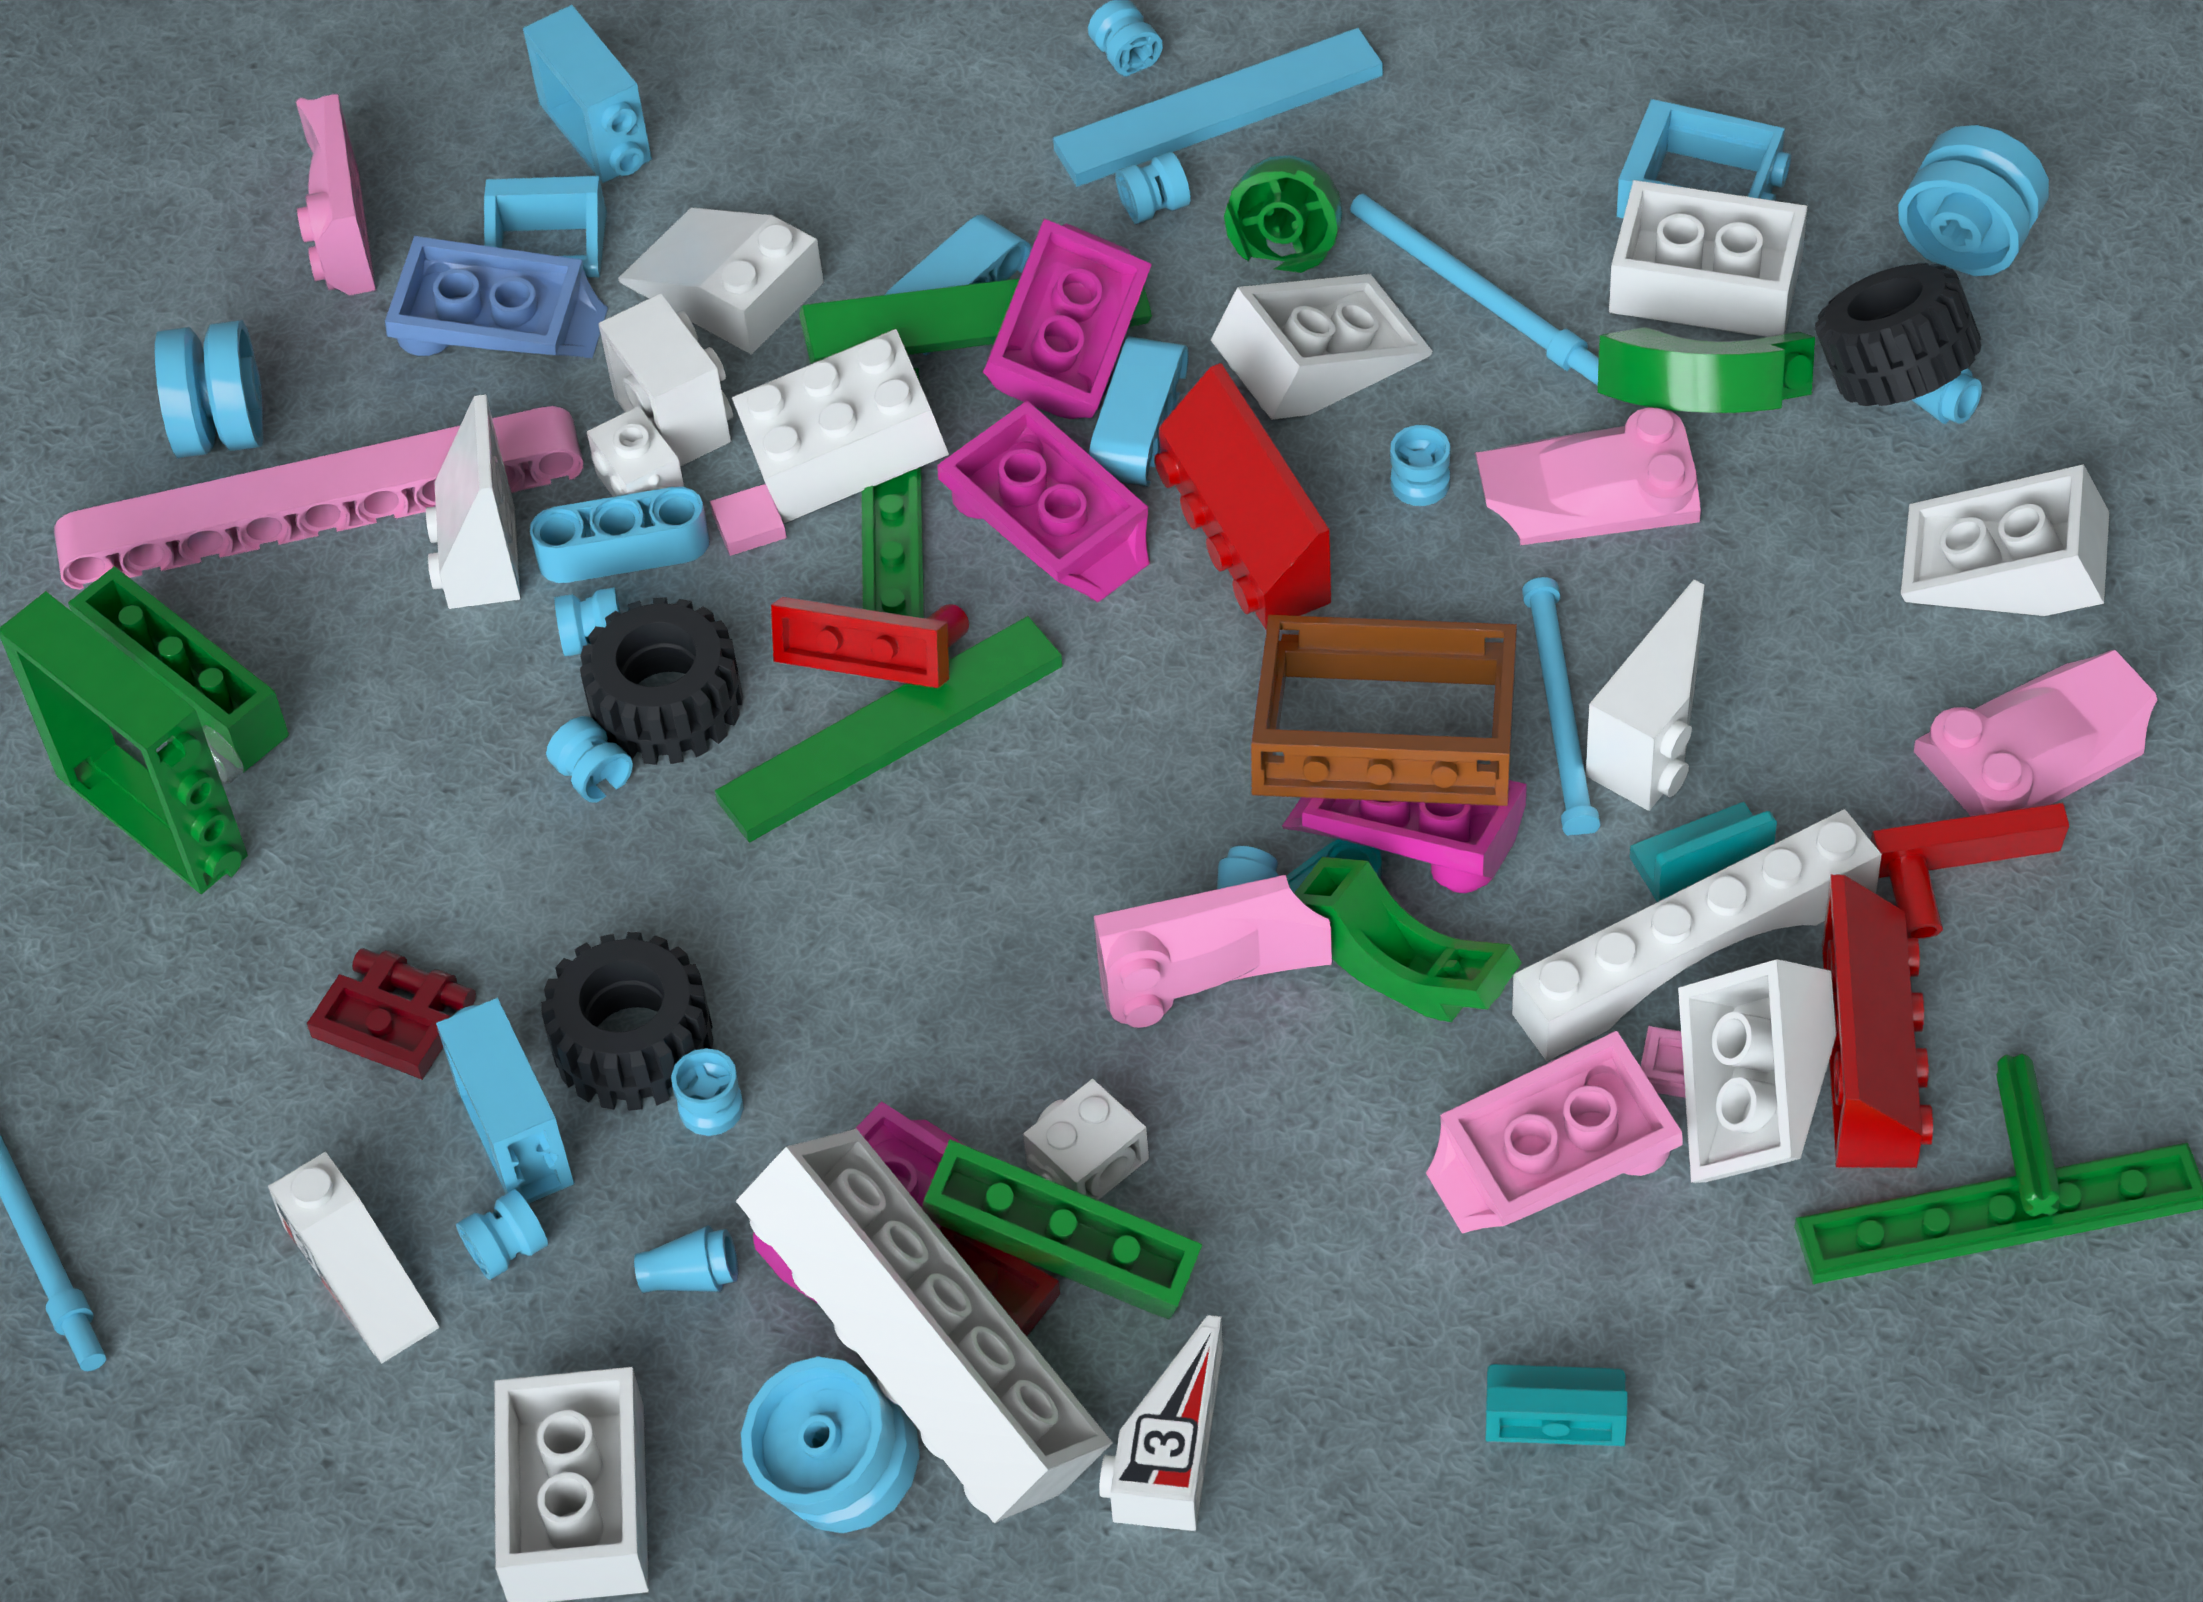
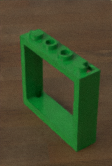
[0,591,248,895]

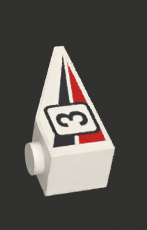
[268,1152,439,1364]
[1100,1315,1223,1531]

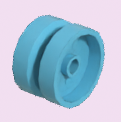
[1898,125,2049,276]
[155,320,263,458]
[741,1357,920,1534]

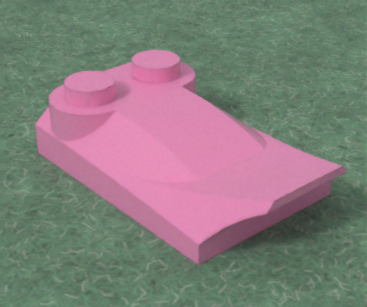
[296,94,376,295]
[1475,407,1701,545]
[1914,650,2157,816]
[1094,875,1332,1028]
[1426,1031,1683,1234]

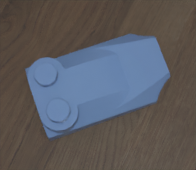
[385,236,608,358]

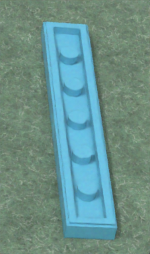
[1053,28,1383,187]

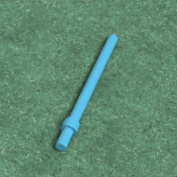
[1350,194,1599,386]
[0,1134,106,1371]

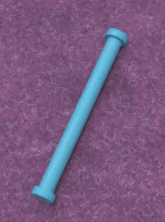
[1522,577,1600,836]

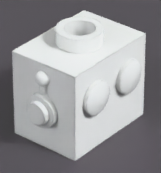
[587,406,684,497]
[1023,1078,1149,1200]

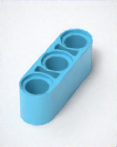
[885,214,1031,355]
[1089,336,1188,487]
[530,487,710,583]

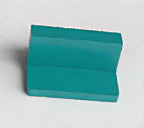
[1629,802,1777,902]
[1486,1364,1627,1446]

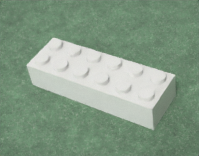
[736,1129,1113,1523]

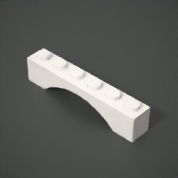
[1512,809,1882,1061]

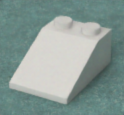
[618,208,824,355]
[1211,274,1433,419]
[426,395,520,609]
[1901,464,2109,616]
[1586,580,1705,811]
[1678,959,1836,1183]

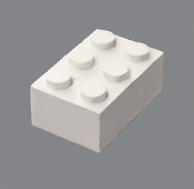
[1609,180,1808,337]
[732,329,949,523]
[495,1367,649,1602]

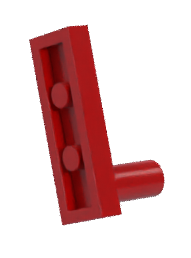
[771,597,969,688]
[1870,803,2069,939]

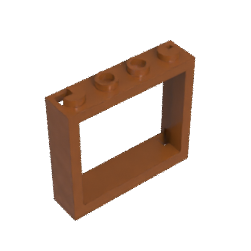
[1251,615,1517,806]

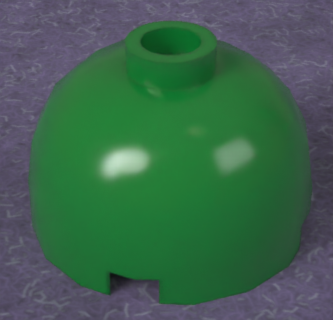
[1224,155,1342,273]

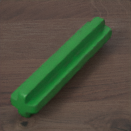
[1996,1053,2061,1217]

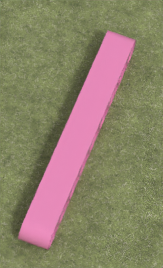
[54,406,583,590]

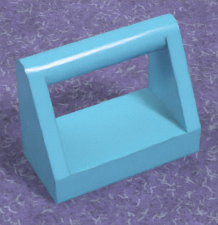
[484,176,606,278]

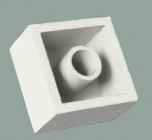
[598,293,733,467]

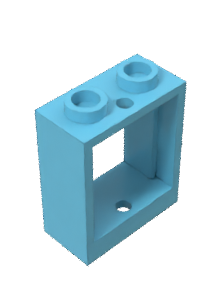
[523,5,652,183]
[1617,99,1791,218]
[436,998,574,1204]

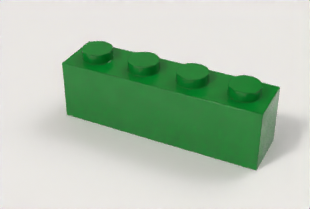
[68,566,289,773]
[922,1139,1203,1319]

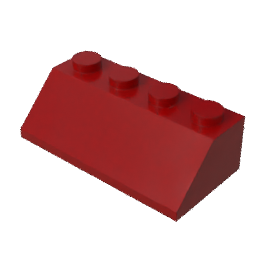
[1154,363,1331,630]
[1822,875,1933,1168]

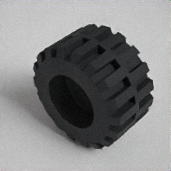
[1815,263,1982,406]
[580,597,743,765]
[541,932,714,1111]

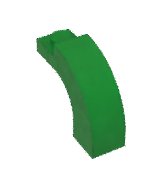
[1597,327,1815,413]
[1294,857,1522,1022]

